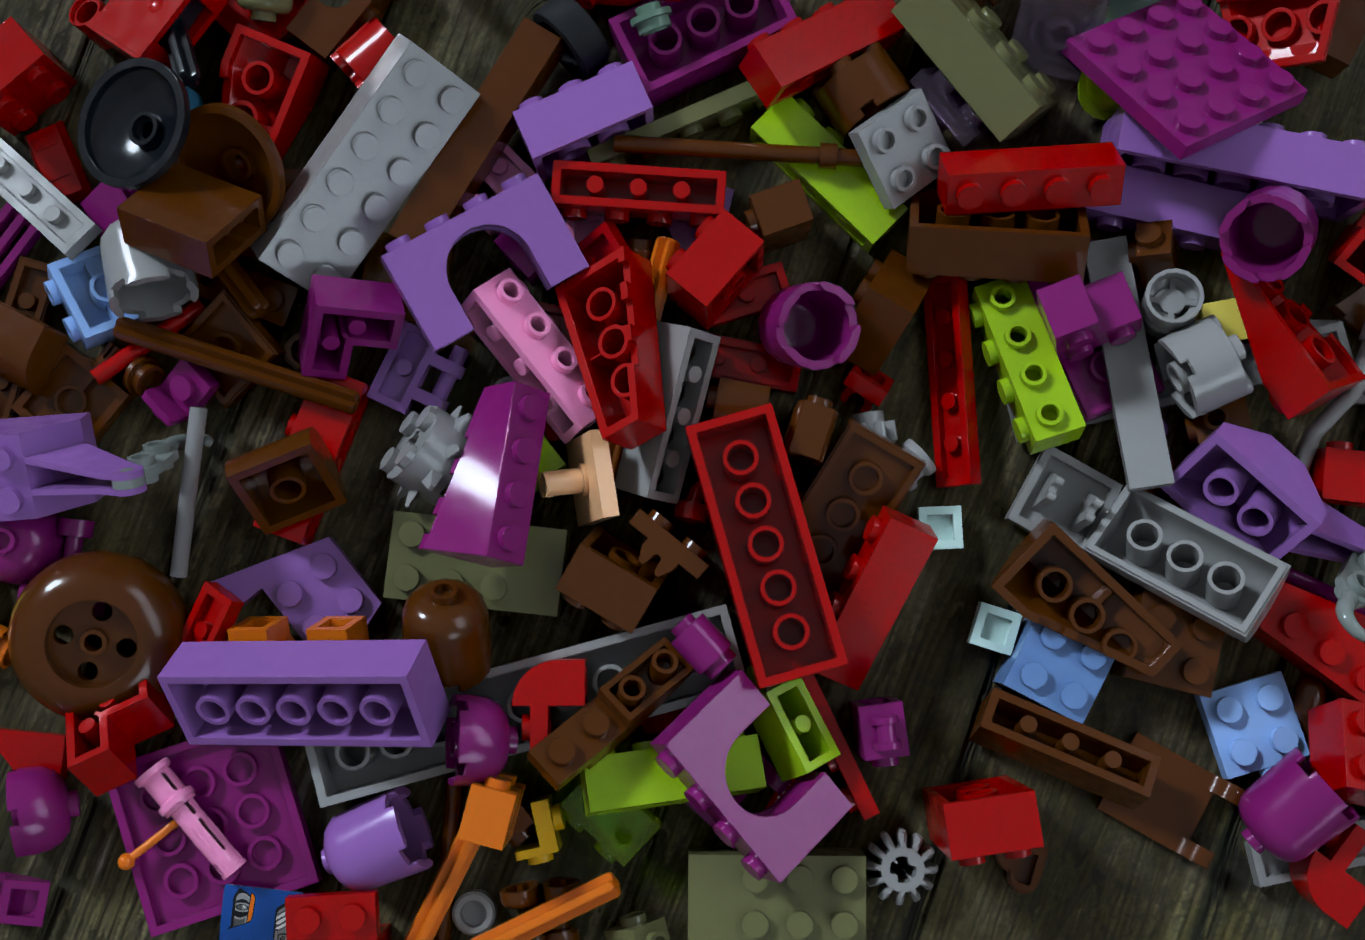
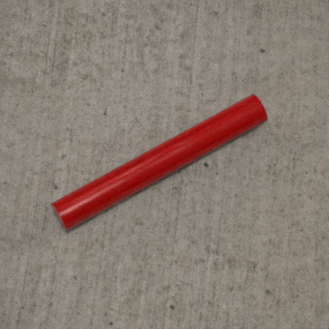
[89,300,205,385]

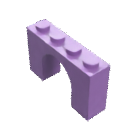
[381,172,589,353]

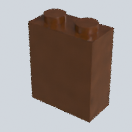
[116,162,267,279]

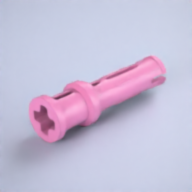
[134,757,247,880]

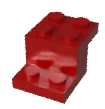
[285,889,391,940]

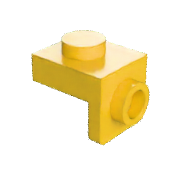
[514,794,566,865]

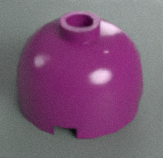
[0,513,66,585]
[445,694,518,786]
[6,766,81,857]

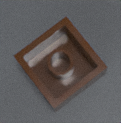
[555,526,669,634]
[1110,591,1225,698]

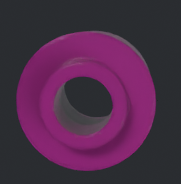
[671,613,737,680]

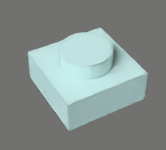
[916,505,964,550]
[966,602,1023,656]

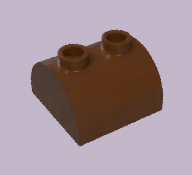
[225,426,347,535]

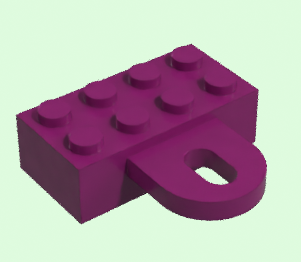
[608,0,797,108]

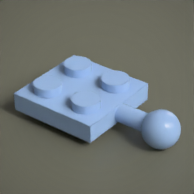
[1194,671,1310,780]

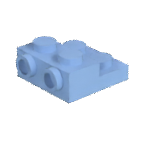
[43,245,140,351]

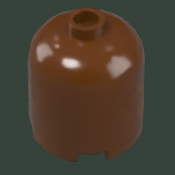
[402,578,492,692]

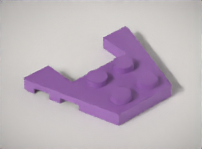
[211,537,385,641]

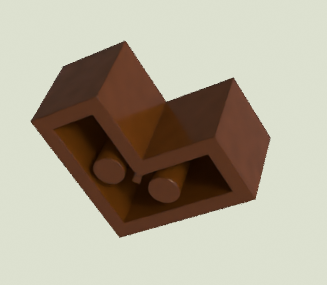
[846,249,935,376]

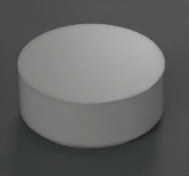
[452,889,497,936]

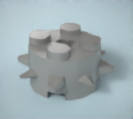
[379,405,472,508]

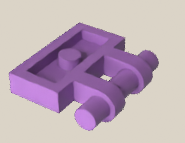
[366,320,470,416]

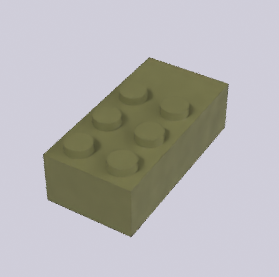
[891,0,1059,142]
[383,510,571,617]
[688,846,866,940]

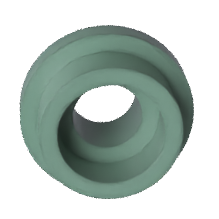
[630,1,672,37]

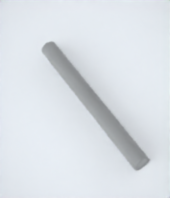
[169,406,208,578]

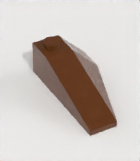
[990,519,1184,677]

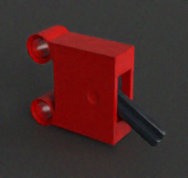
[68,0,229,88]

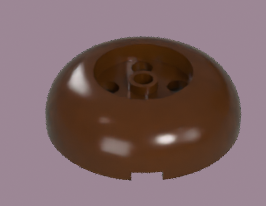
[8,550,189,723]

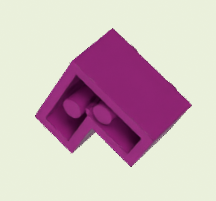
[1036,271,1142,362]
[298,274,405,380]

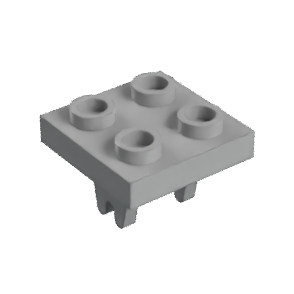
[848,88,950,209]
[1004,447,1124,548]

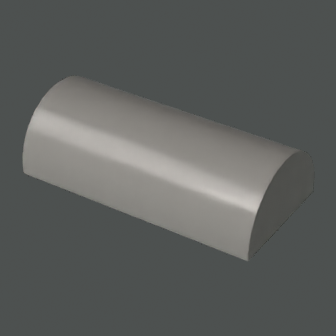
[1082,484,1291,643]

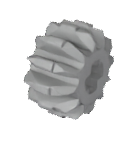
[866,827,938,905]

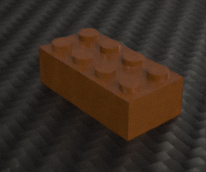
[906,188,1091,285]

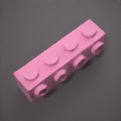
[461,268,597,444]

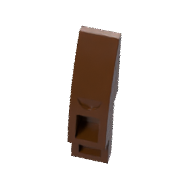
[527,636,694,791]

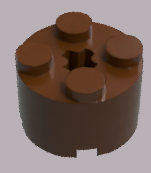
[811,41,911,142]

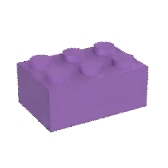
[512,61,654,181]

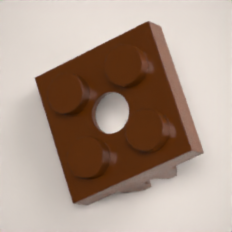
[629,509,709,580]

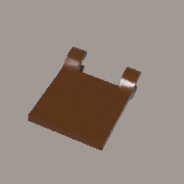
[1096,732,1246,869]

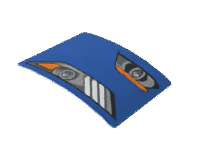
[219,884,303,940]

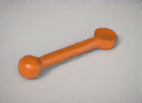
[117,819,179,871]

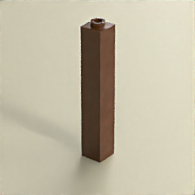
[388,17,564,240]

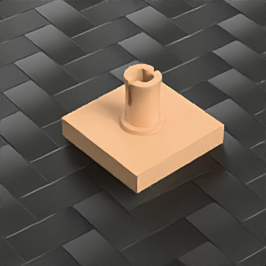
[538,429,620,527]

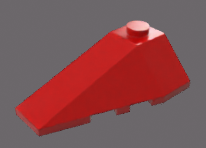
[219,23,330,160]
[1221,252,1365,420]

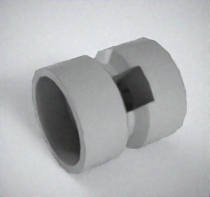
[1140,268,1205,339]

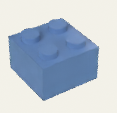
[993,618,1115,724]

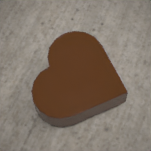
[993,847,1049,894]

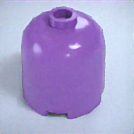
[321,786,434,890]

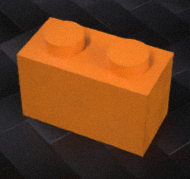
[457,771,526,851]

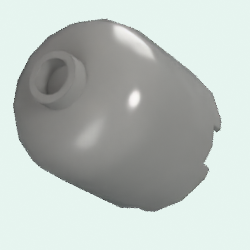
[100,219,199,322]

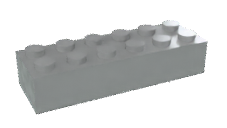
[250,33,481,290]

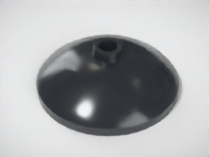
[77,58,190,190]

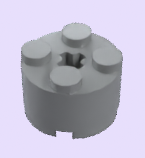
[1153,314,1254,419]

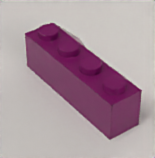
[418,381,550,568]

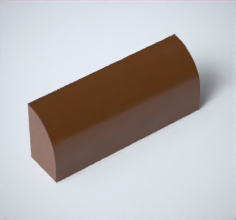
[0,301,69,396]

